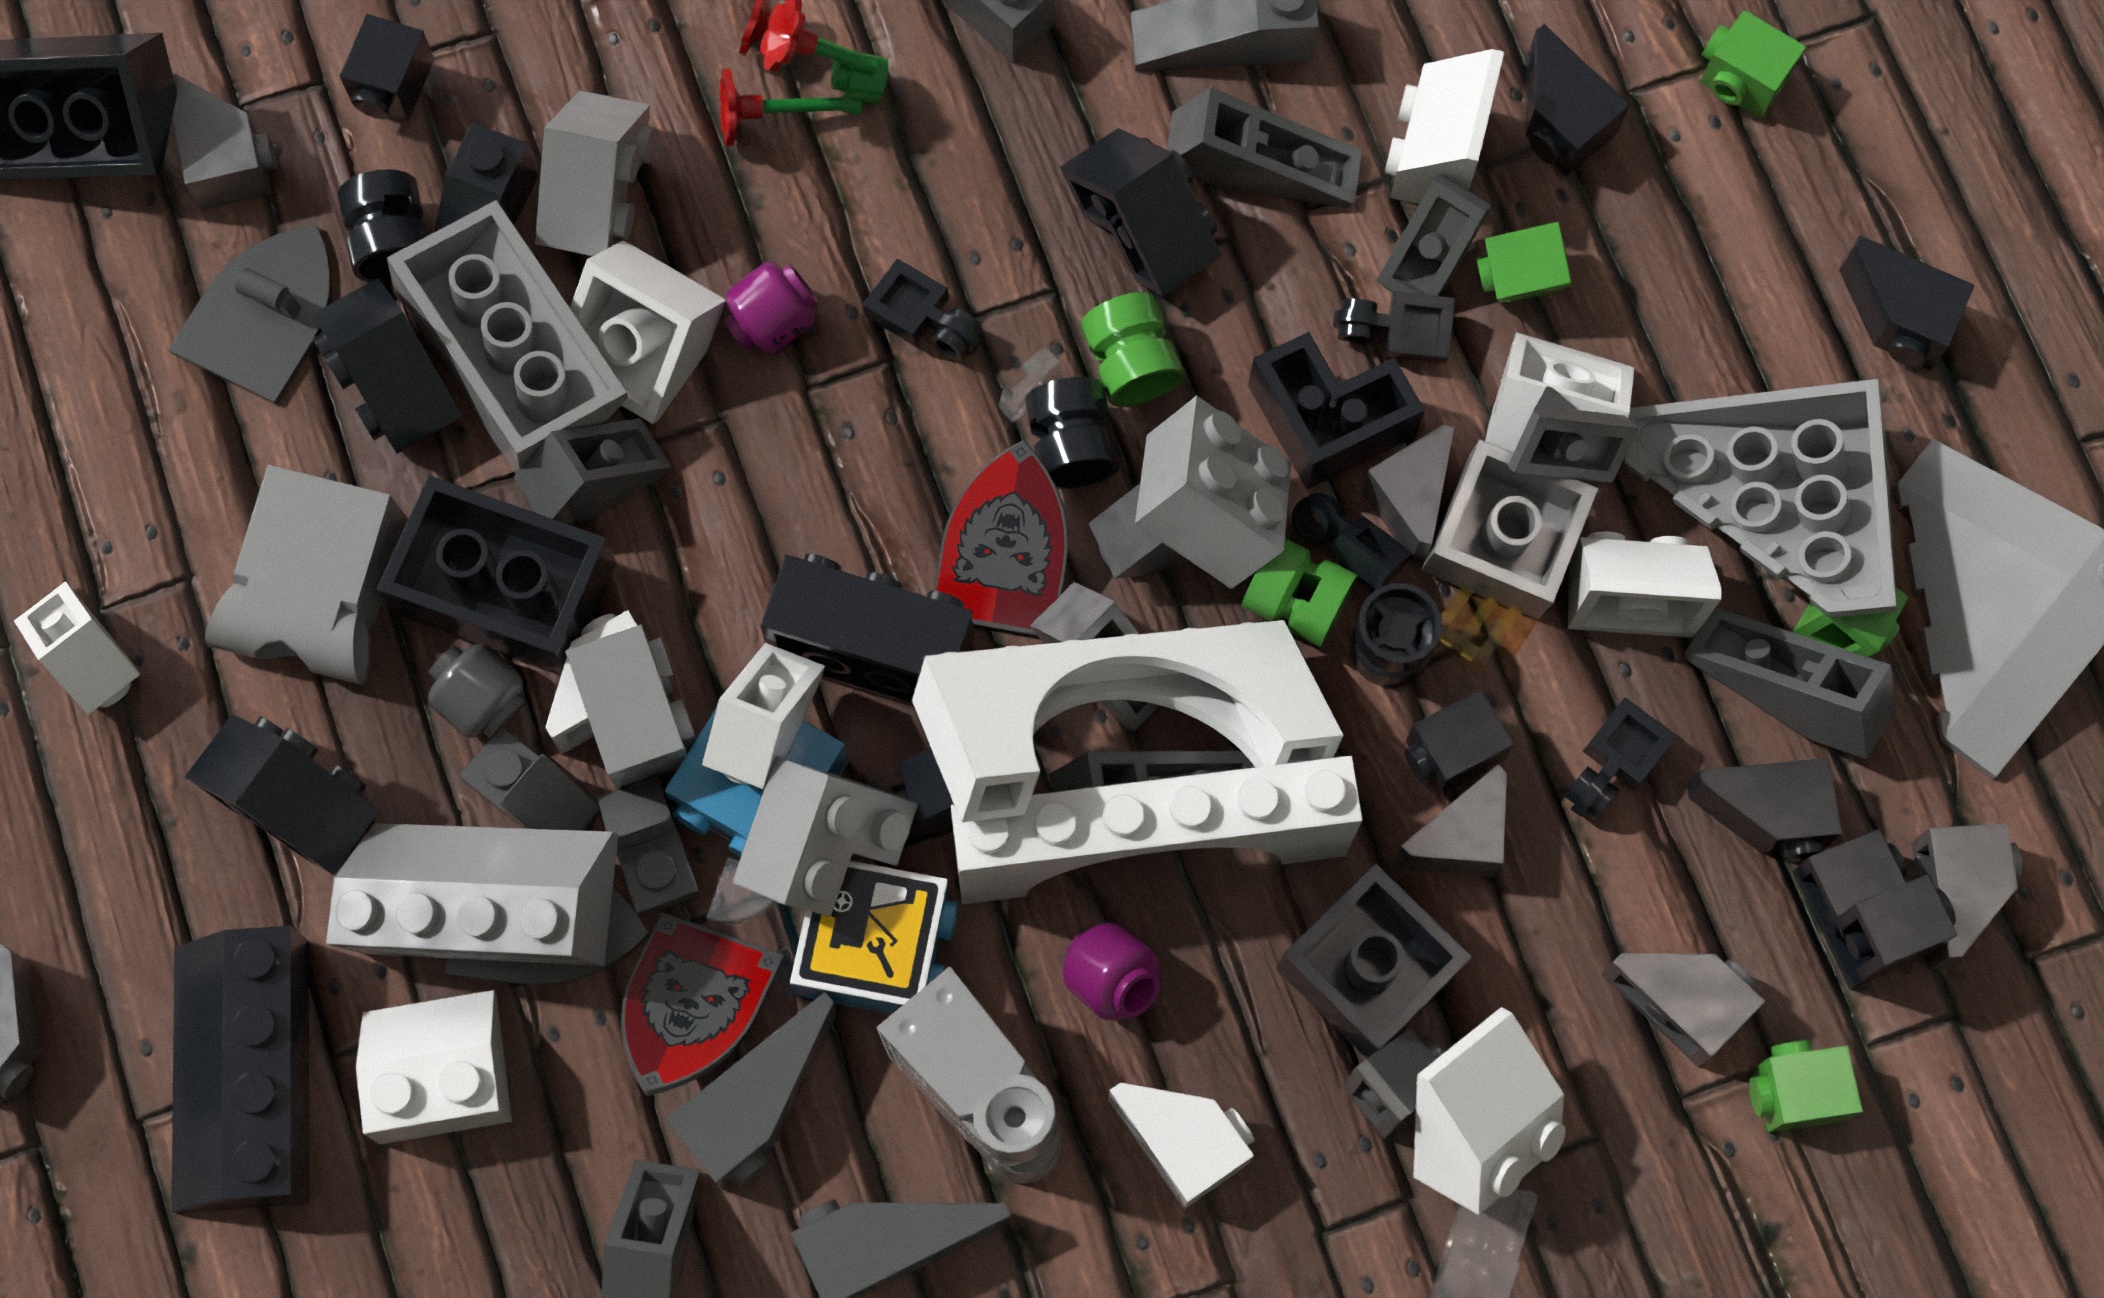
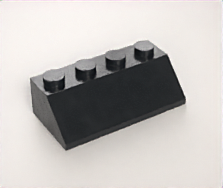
[0,32,177,180]
[171,925,309,1213]

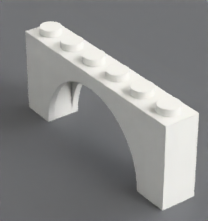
[912,620,1343,823]
[951,756,1362,905]

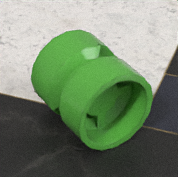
[1080,292,1185,407]
[1241,538,1358,647]

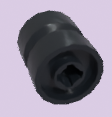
[337,169,428,283]
[1025,377,1119,489]
[1350,583,1442,688]

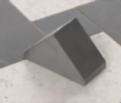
[1362,425,1454,564]
[1394,764,1507,877]

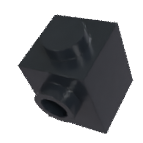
[339,13,435,121]
[1404,689,1514,796]

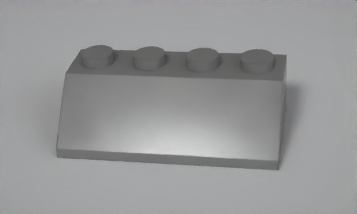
[387,200,628,474]
[326,823,618,966]

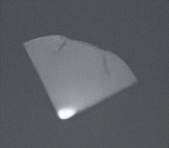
[999,347,1060,423]
[706,857,779,926]

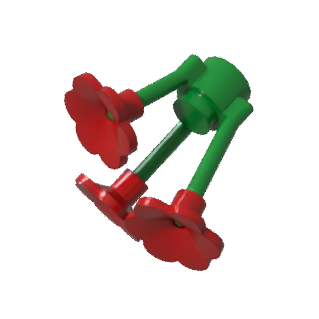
[719,0,889,147]

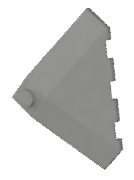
[1625,379,1897,618]
[1894,439,2104,780]

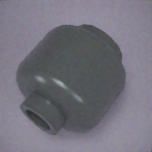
[428,644,526,739]

